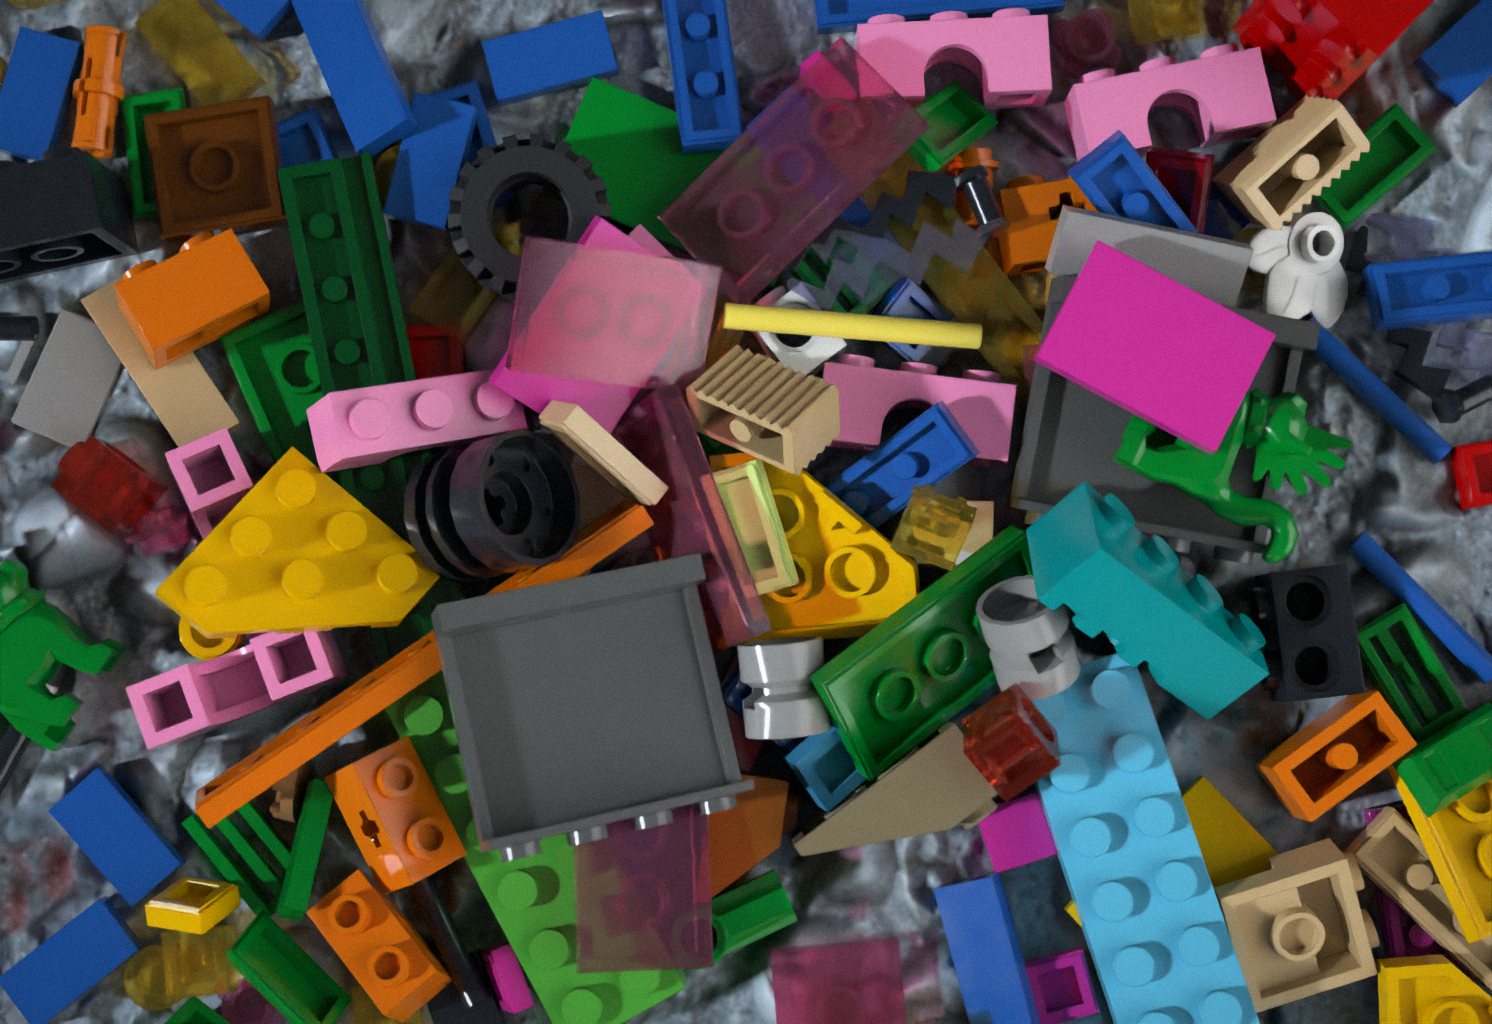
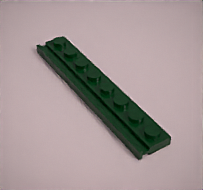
[277,152,462,667]

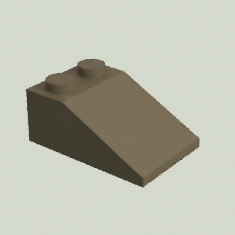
[791,722,1004,856]

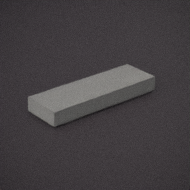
[1045,205,1253,307]

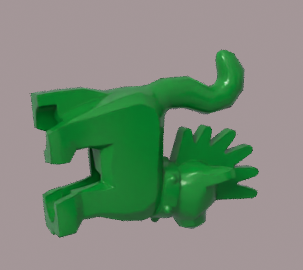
[1112,388,1352,563]
[0,558,126,751]

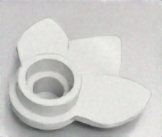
[1247,212,1348,329]

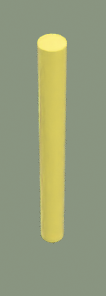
[723,303,982,349]

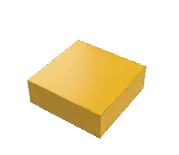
[145,876,240,935]

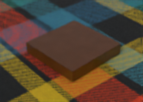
[144,95,288,243]

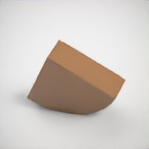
[270,760,313,823]

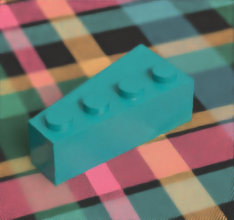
[1026,481,1269,720]

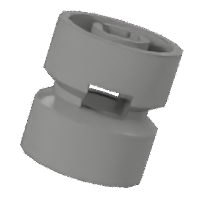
[976,575,1081,701]
[737,636,831,740]

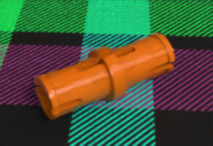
[71,25,128,159]

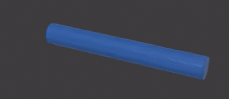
[1307,317,1452,465]
[1346,531,1492,684]

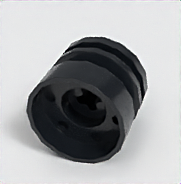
[404,429,580,584]

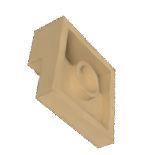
[1214,838,1379,1013]

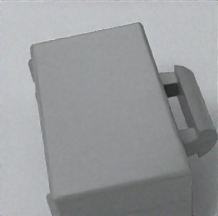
[5,308,123,452]

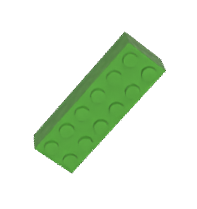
[385,670,687,1024]

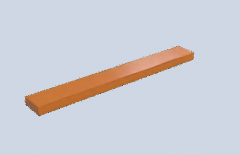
[195,499,654,829]

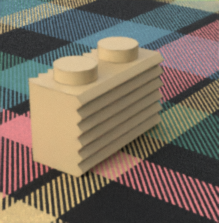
[1212,95,1370,230]
[686,344,841,476]

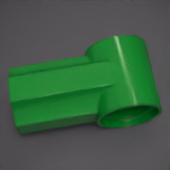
[668,869,798,970]

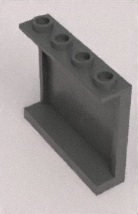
[1009,274,1321,565]
[431,553,755,862]

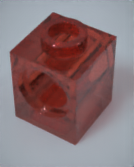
[50,435,169,537]
[963,683,1061,802]

